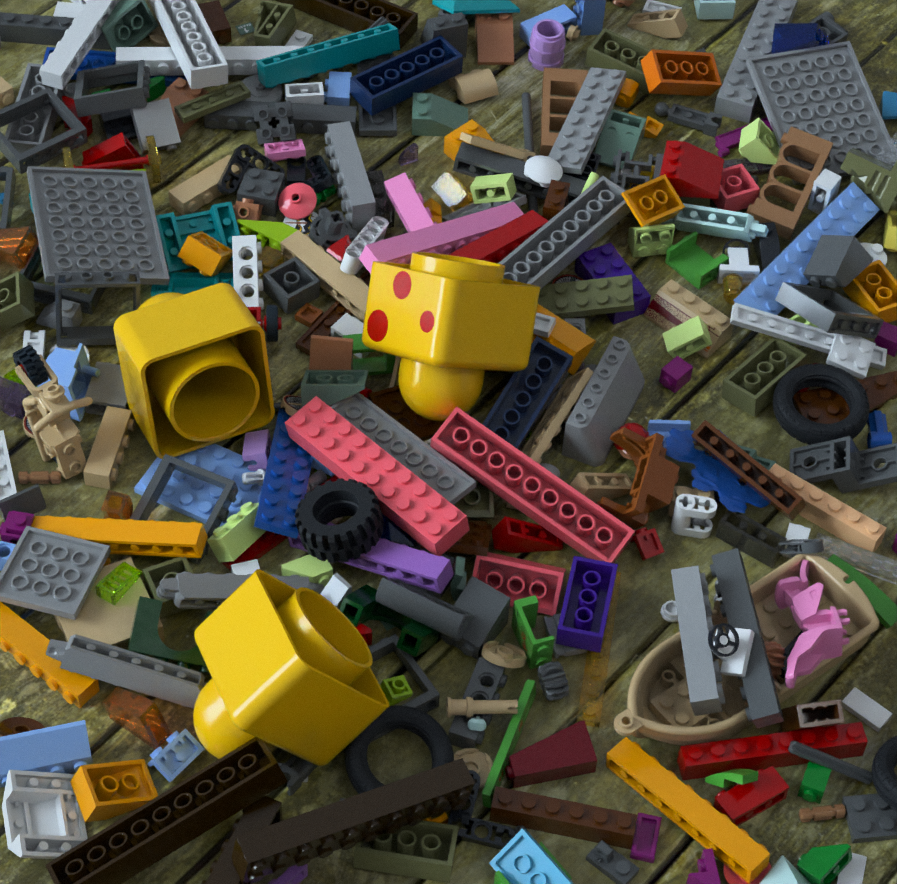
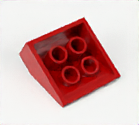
[660,140,724,199]

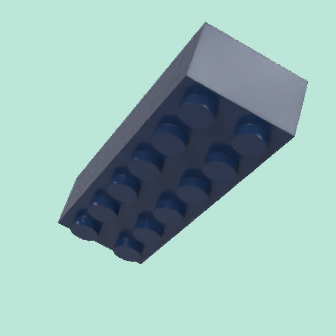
[350,35,463,116]
[482,336,573,450]

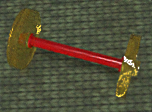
[61,135,162,184]

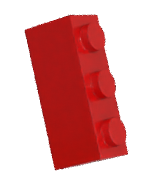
[713,766,789,826]

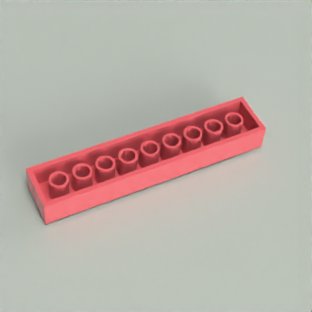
[285,396,470,556]
[430,406,635,563]

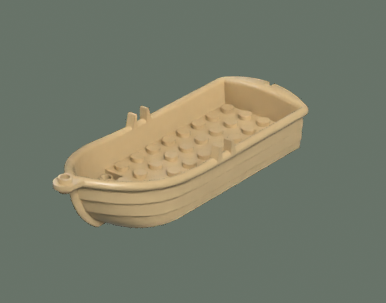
[613,553,879,746]

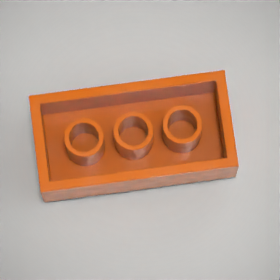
[641,49,722,96]

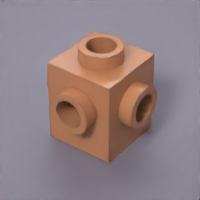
[233,198,263,221]

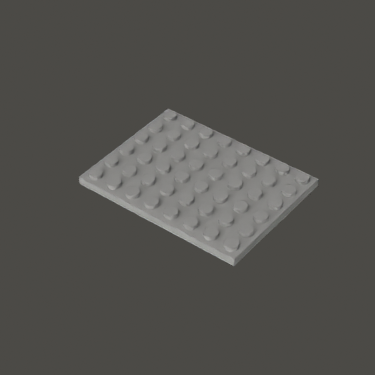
[746,41,897,185]
[27,166,170,285]

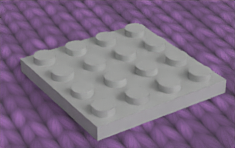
[0,526,111,620]

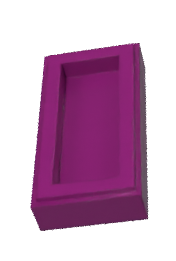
[630,812,662,863]

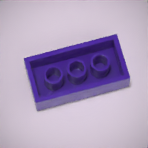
[574,243,651,325]
[556,556,618,653]

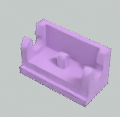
[242,429,272,471]

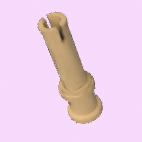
[446,697,518,718]

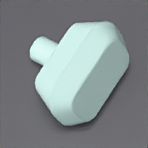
[468,716,486,731]

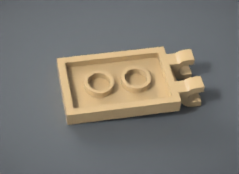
[459,132,536,162]

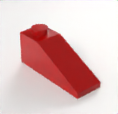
[492,516,563,553]

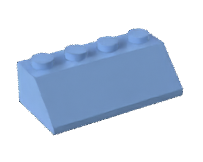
[0,720,93,788]

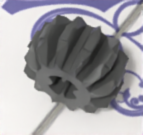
[538,661,569,701]

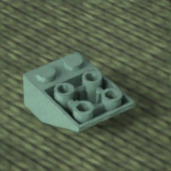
[594,109,647,170]

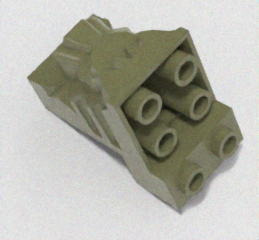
[840,148,897,213]

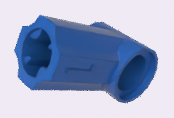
[867,411,892,449]

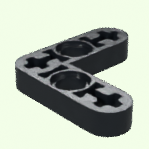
[217,144,285,195]
[293,155,334,201]
[448,770,516,850]

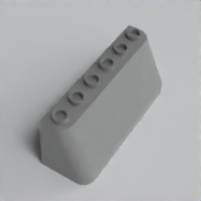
[561,336,645,467]

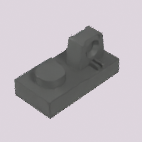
[586,840,640,884]

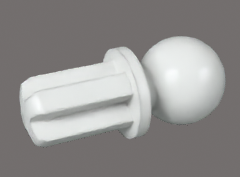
[242,469,265,486]

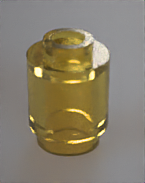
[723,274,743,304]

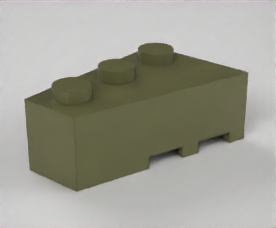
[253,0,297,46]

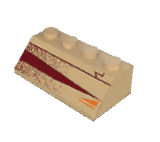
[644,279,734,359]

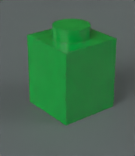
[797,761,832,804]

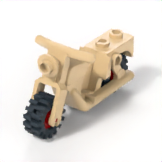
[13,345,93,480]

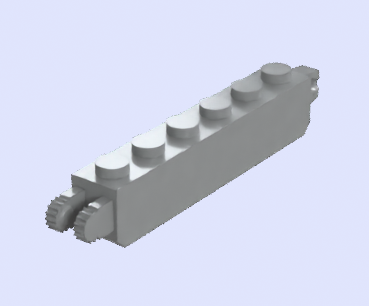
[156,572,324,609]
[46,634,206,709]

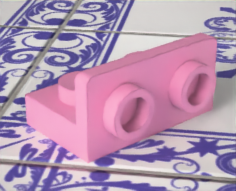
[264,139,306,161]

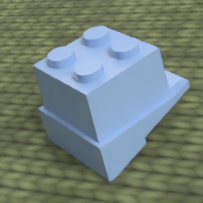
[37,343,100,422]

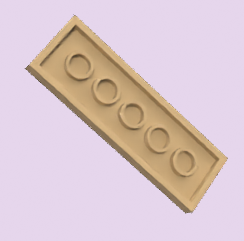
[521,367,594,464]

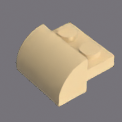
[448,68,499,104]

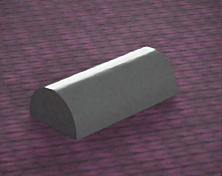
[376,577,474,641]

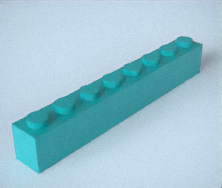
[256,23,400,88]

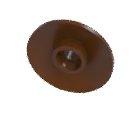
[0,717,45,737]

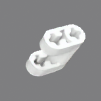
[671,494,717,539]

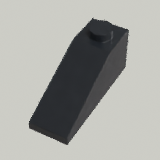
[752,222,780,272]

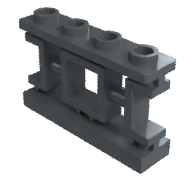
[610,149,664,226]

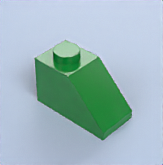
[797,844,852,884]

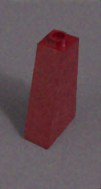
[505,720,598,788]

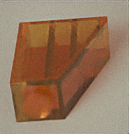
[0,226,38,269]
[102,687,172,749]

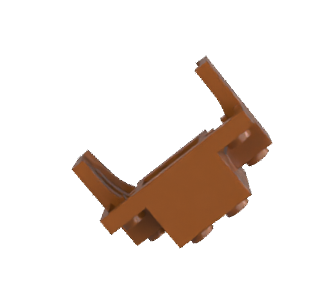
[596,427,680,530]

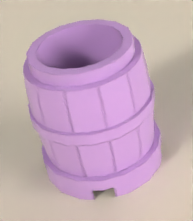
[528,19,566,71]

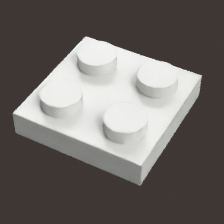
[826,334,876,380]

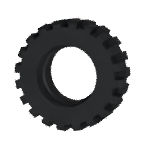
[295,479,384,563]

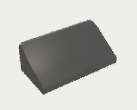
[0,484,46,522]

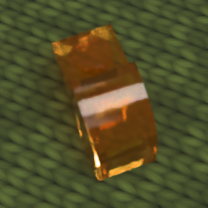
[101,490,133,520]

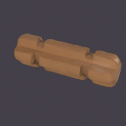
[18,471,61,484]
[799,804,846,822]

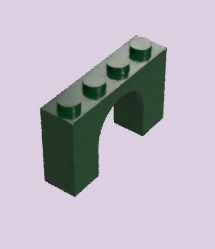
[339,584,440,657]
[127,596,213,675]

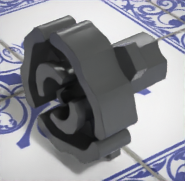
[309,208,358,256]

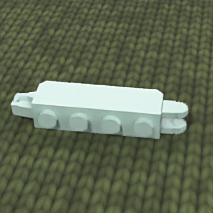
[663,203,768,242]

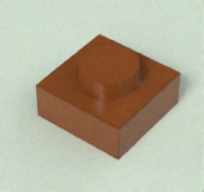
[295,303,323,328]

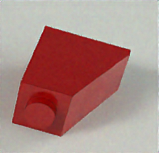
[82,132,144,170]

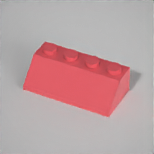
[472,552,566,616]

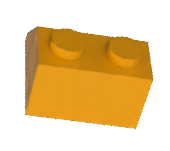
[178,231,233,277]

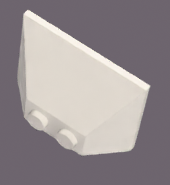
[2,770,88,859]

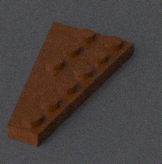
[792,371,897,424]

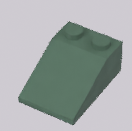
[100,0,159,52]
[412,93,468,136]
[301,370,369,407]

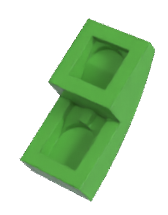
[705,769,758,788]

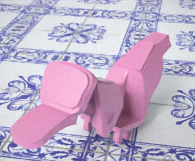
[775,560,850,689]

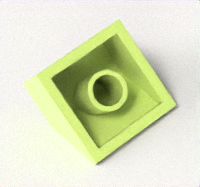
[739,118,780,165]

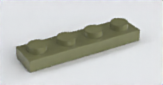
[174,81,251,123]

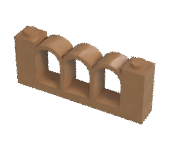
[540,67,588,156]
[746,126,834,240]

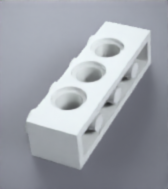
[232,235,264,310]

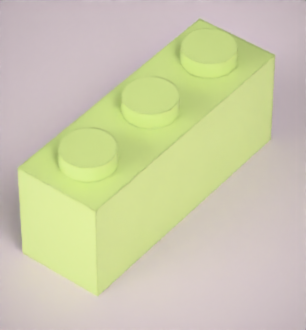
[207,502,266,563]

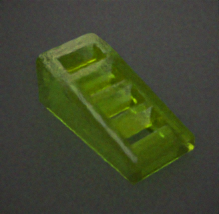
[95,561,142,605]

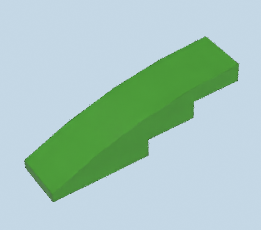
[827,554,897,629]

